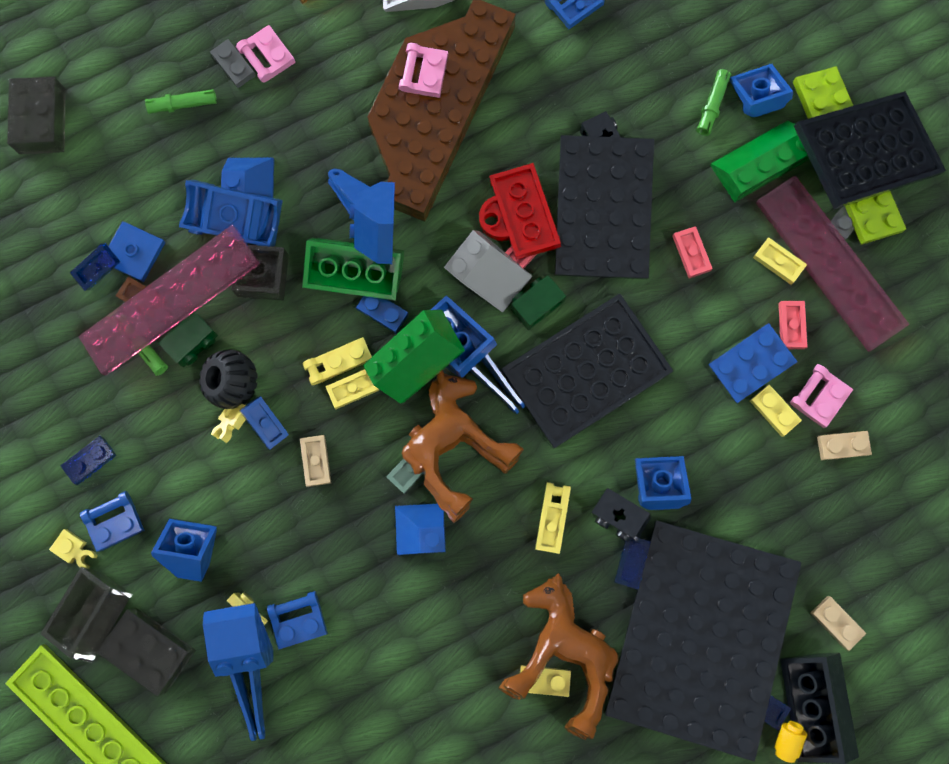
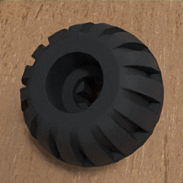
[199,349,258,409]

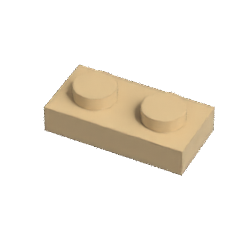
[817,431,872,460]
[300,435,331,487]
[811,596,866,651]

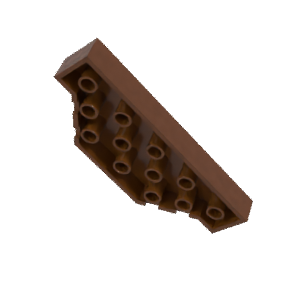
[367,0,516,222]

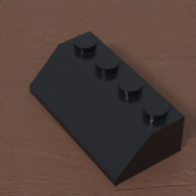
[780,653,859,764]

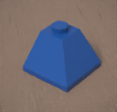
[221,158,274,198]
[395,504,446,555]
[151,519,217,582]

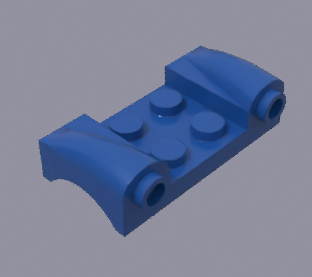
[179,180,283,250]

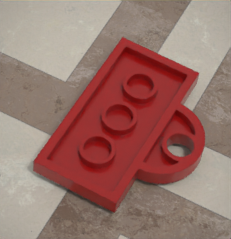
[479,163,561,260]

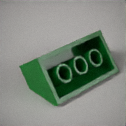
[710,120,810,203]
[302,238,404,300]
[363,310,465,404]

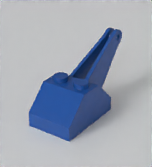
[328,169,395,264]
[431,295,525,414]
[203,603,273,741]

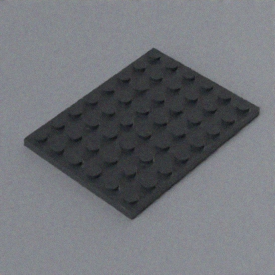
[605,520,802,762]

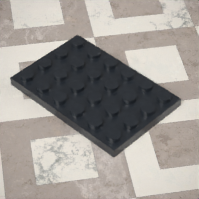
[794,91,946,209]
[555,135,654,279]
[501,293,673,449]

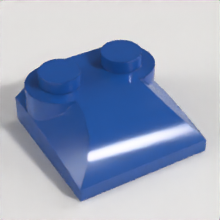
[730,64,793,117]
[635,456,691,510]

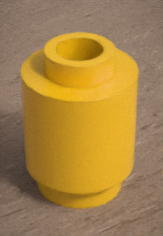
[775,721,807,763]

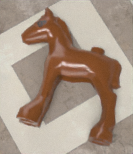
[402,371,524,523]
[498,573,618,740]

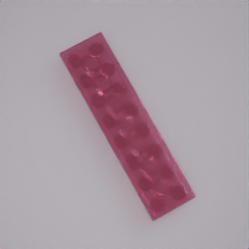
[756,176,909,352]
[78,225,260,376]

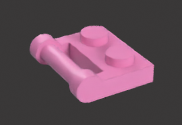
[236,25,296,83]
[398,43,448,98]
[790,364,853,428]

